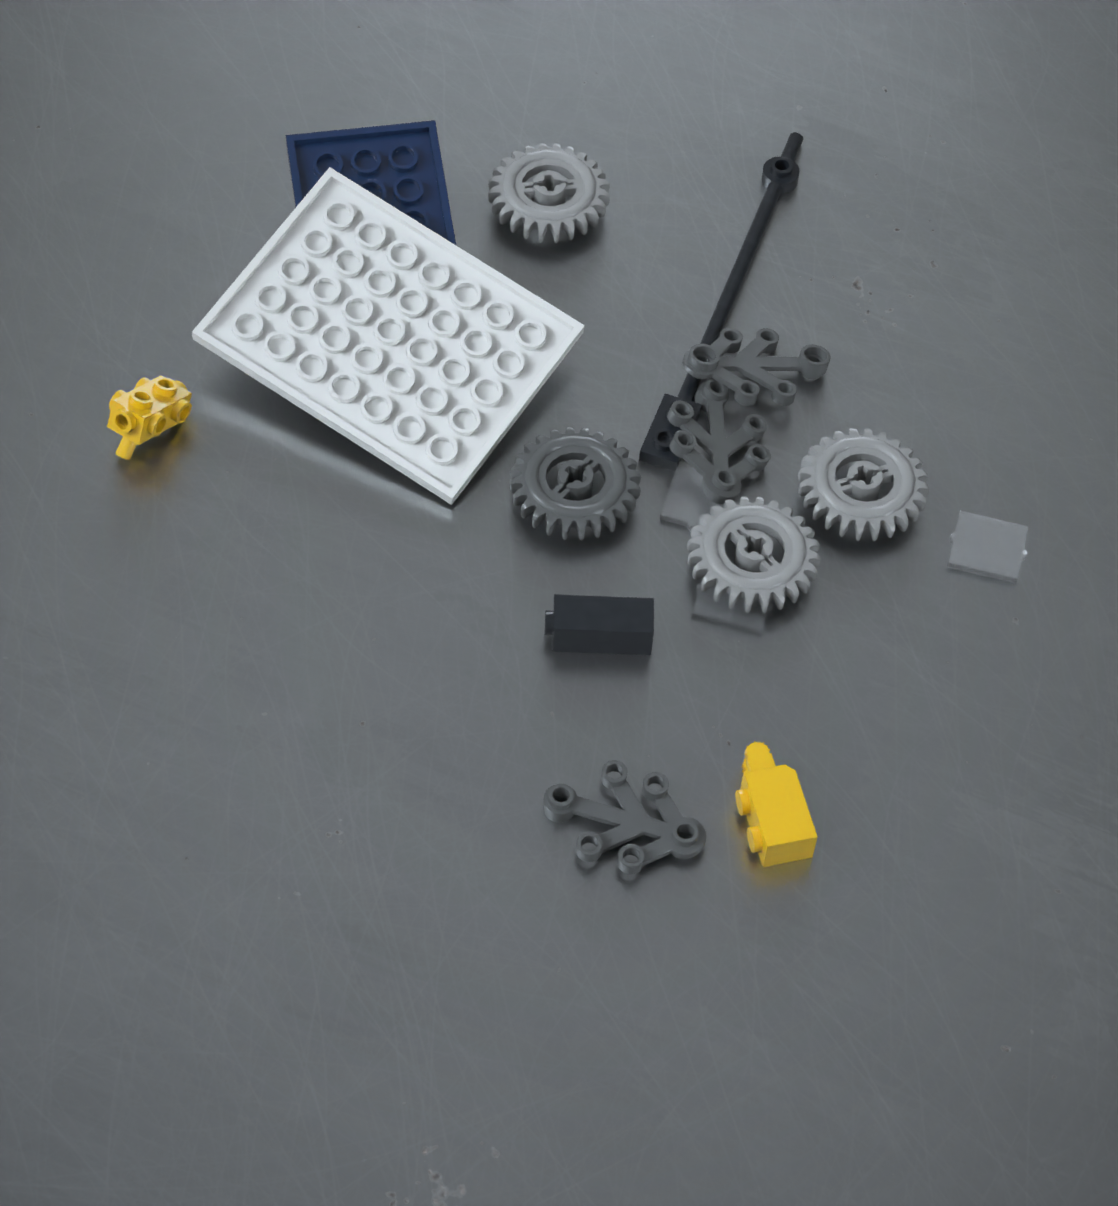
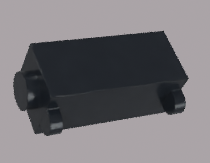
[544,594,654,655]

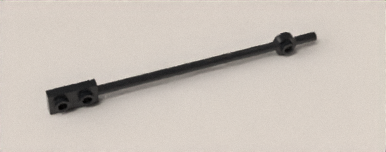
[639,132,803,472]

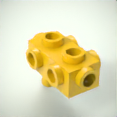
[107,375,192,460]

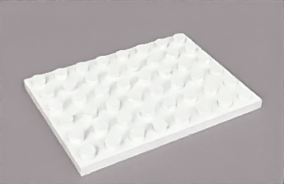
[192,167,585,505]

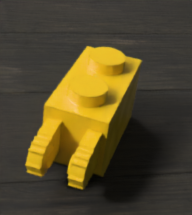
[735,741,818,867]

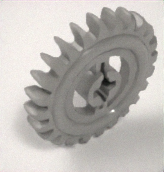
[488,143,610,243]
[798,429,929,541]
[687,497,821,613]

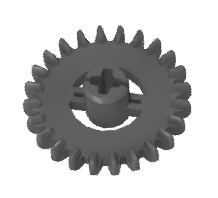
[509,427,641,541]

